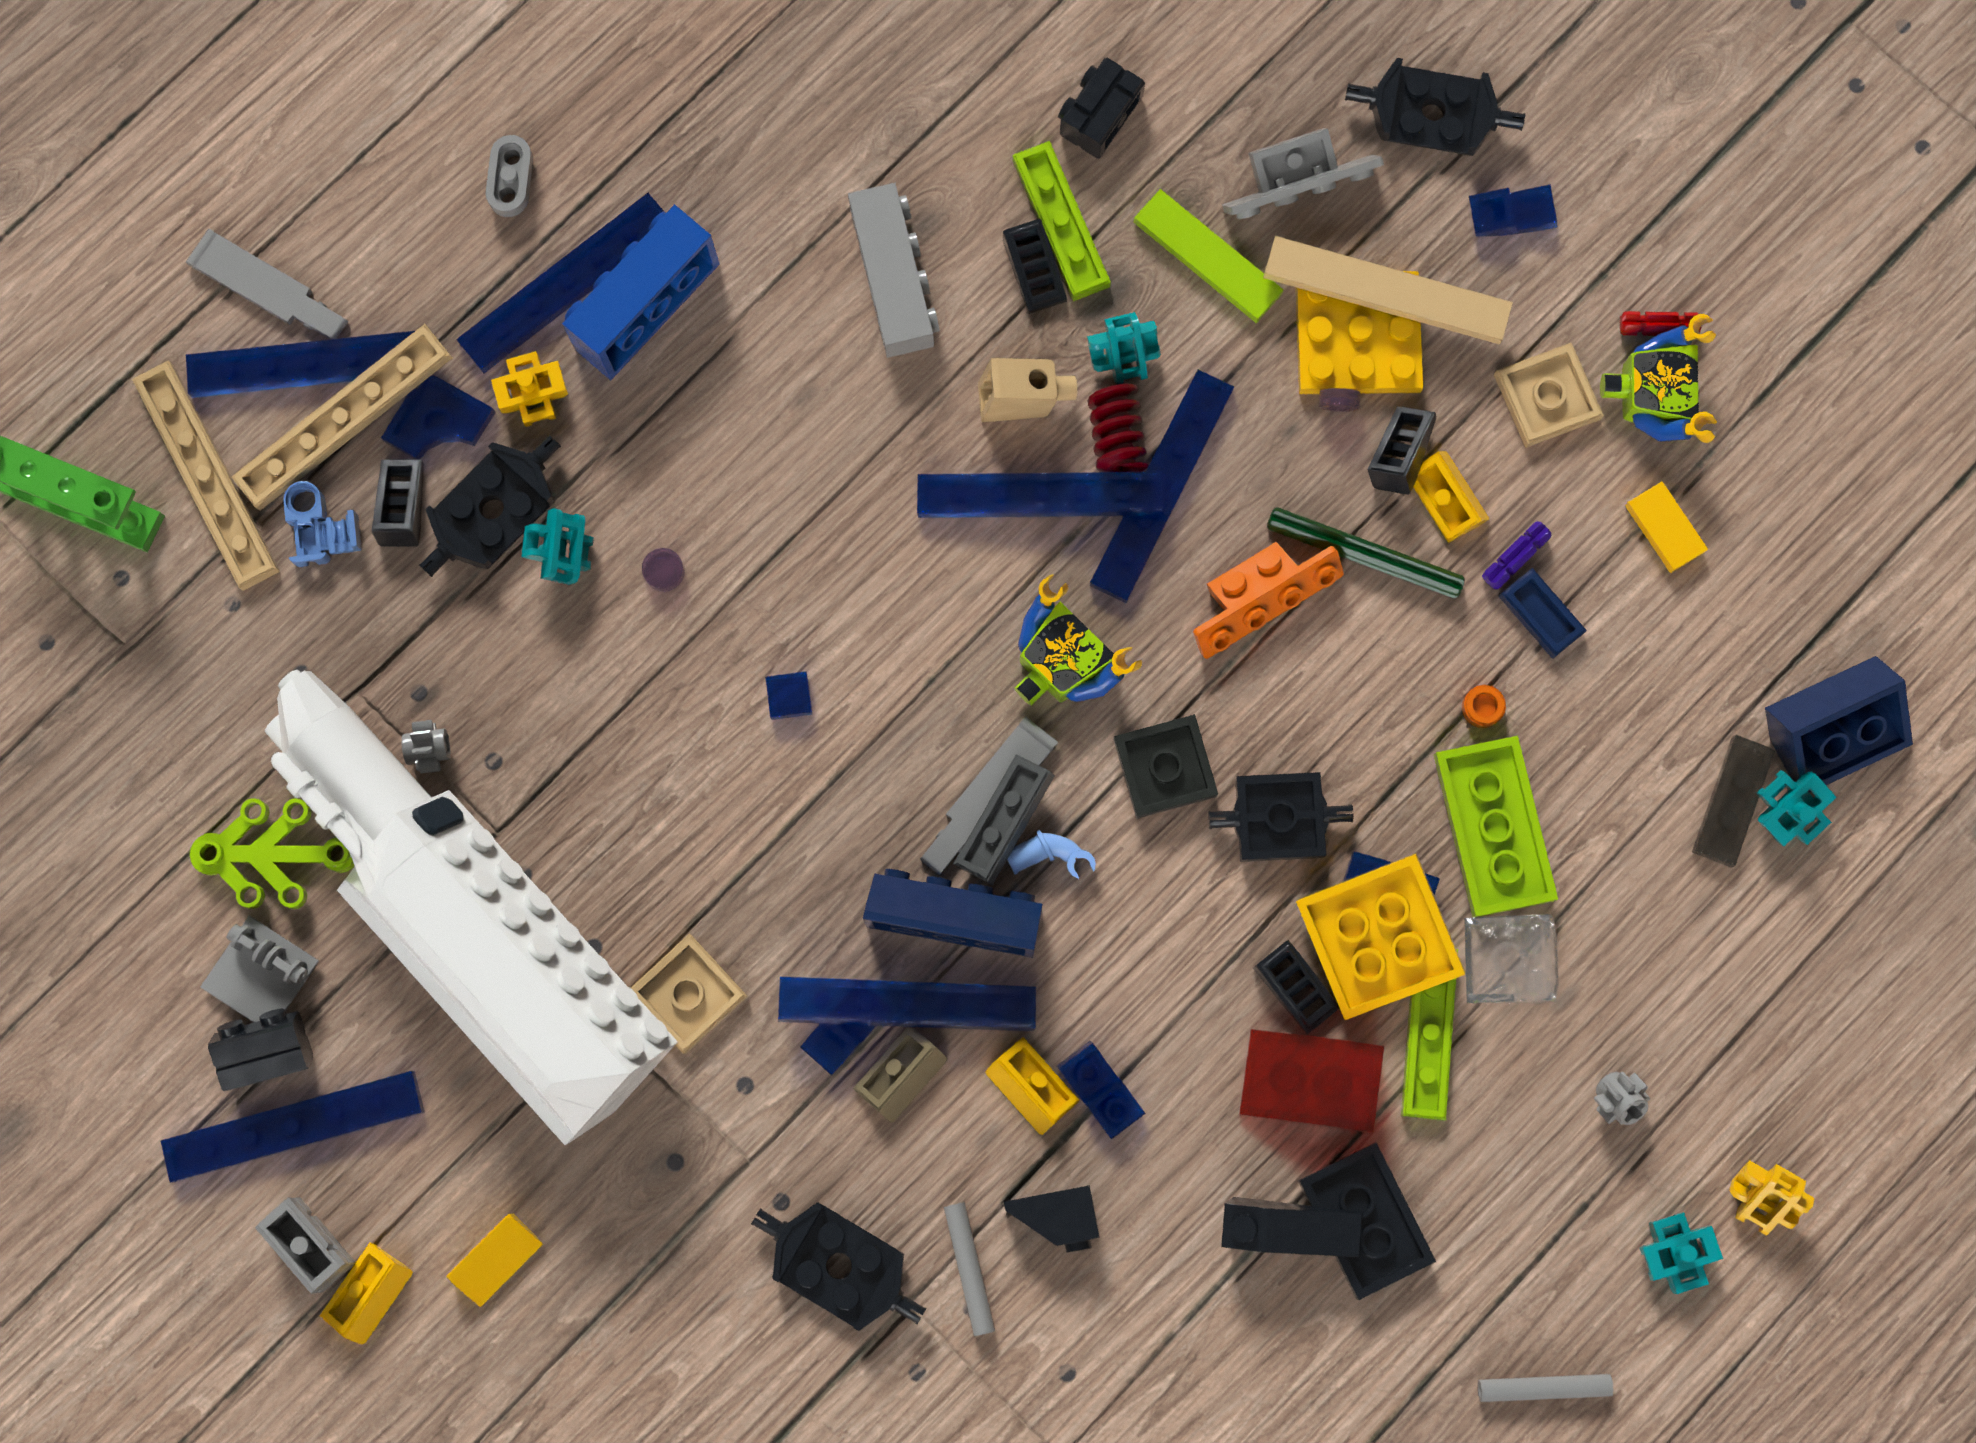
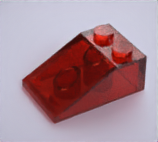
[1239,1029,1384,1134]

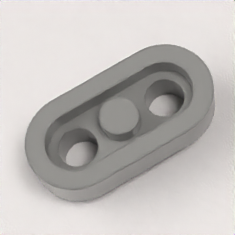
[486,135,533,217]

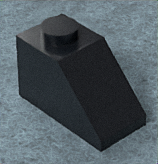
[1004,1185,1100,1253]

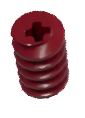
[1087,384,1148,476]

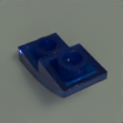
[1056,1041,1146,1140]

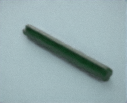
[1267,507,1465,598]

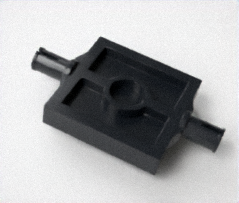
[1208,772,1354,862]

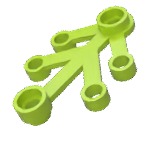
[190,798,355,909]

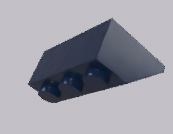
[1765,656,1913,793]

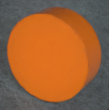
[1462,685,1506,728]

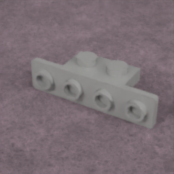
[1222,128,1384,219]

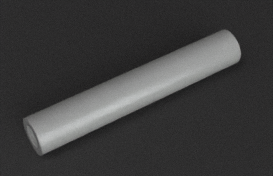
[944,1202,995,1336]
[1478,1374,1613,1402]

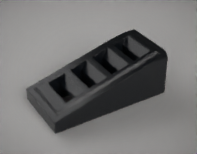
[1003,219,1067,314]
[1367,406,1437,495]
[371,460,424,547]
[1253,940,1340,1035]

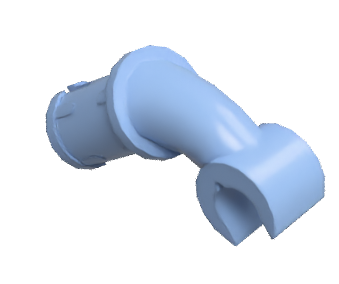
[1007,829,1096,879]

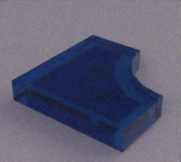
[381,374,496,460]

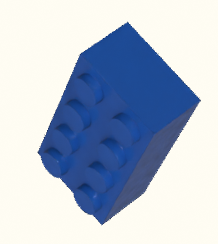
[562,204,720,381]

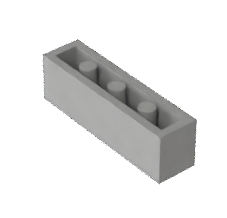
[848,183,940,358]

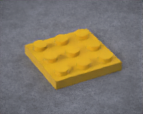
[1295,271,1423,394]
[1296,853,1466,1020]

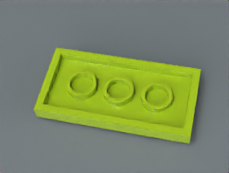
[1433,736,1558,918]

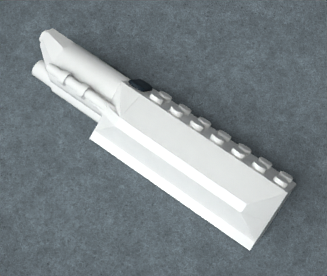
[265,670,678,1146]

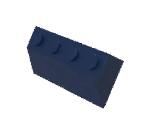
[863,869,1043,958]

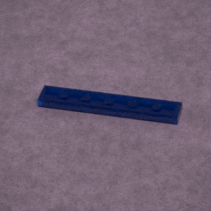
[456,193,664,374]
[186,331,415,398]
[1089,369,1234,604]
[917,472,1165,518]
[778,977,1036,1031]
[161,1071,425,1183]

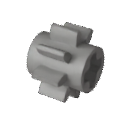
[402,720,451,773]
[1594,1072,1650,1125]

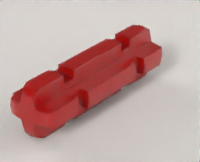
[1619,311,1702,336]

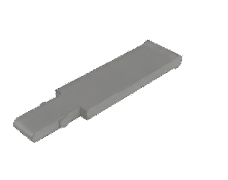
[186,229,348,342]
[920,717,1059,875]

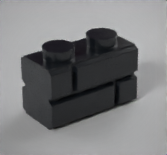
[1058,57,1145,159]
[208,1008,313,1091]

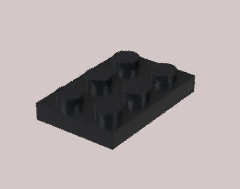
[1298,1142,1436,1300]

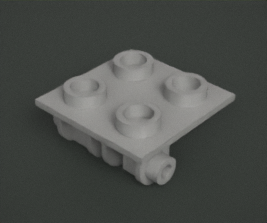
[200,916,319,1022]

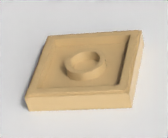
[1494,343,1604,448]
[631,933,748,1054]

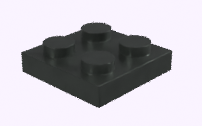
[1114,714,1218,819]

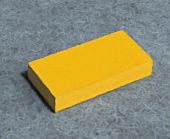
[1625,481,1708,574]

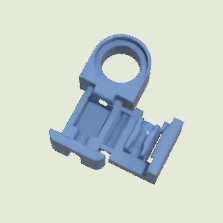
[283,481,362,567]

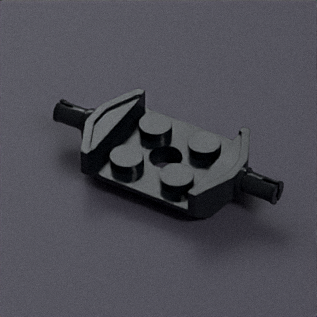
[1345,58,1526,156]
[419,434,561,577]
[751,1202,927,1331]

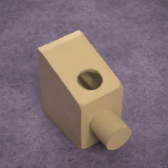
[978,358,1077,422]

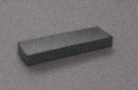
[953,754,1055,885]

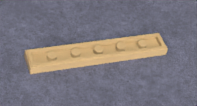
[1263,236,1513,345]
[232,324,453,511]
[132,360,280,591]

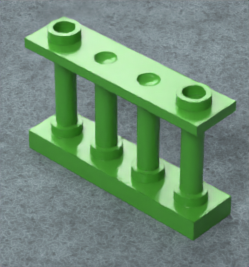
[0,436,165,553]

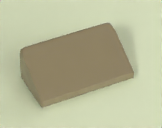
[853,1024,947,1122]

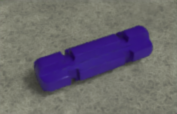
[1482,521,1552,590]

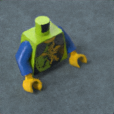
[1600,314,1717,443]
[1014,574,1142,706]

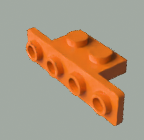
[1193,542,1344,659]

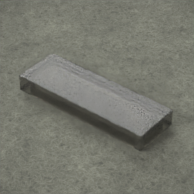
[1692,735,1775,868]

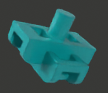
[1087,312,1161,385]
[522,508,594,585]
[1756,770,1837,846]
[1639,1212,1723,1294]

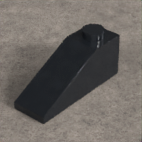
[1221,1197,1363,1257]

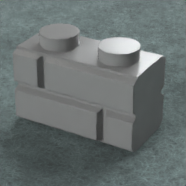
[255,1197,356,1294]

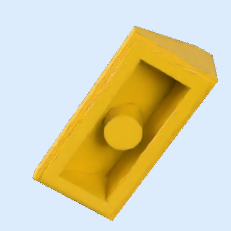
[1413,451,1489,543]
[985,1037,1080,1135]
[446,1213,544,1307]
[320,1242,413,1345]

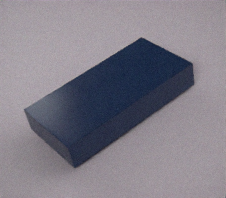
[1498,568,1587,659]

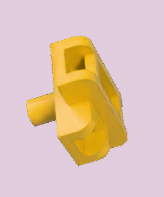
[491,351,568,427]
[1730,1160,1814,1236]

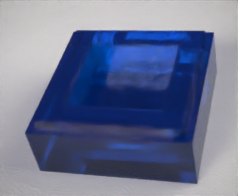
[765,671,813,720]

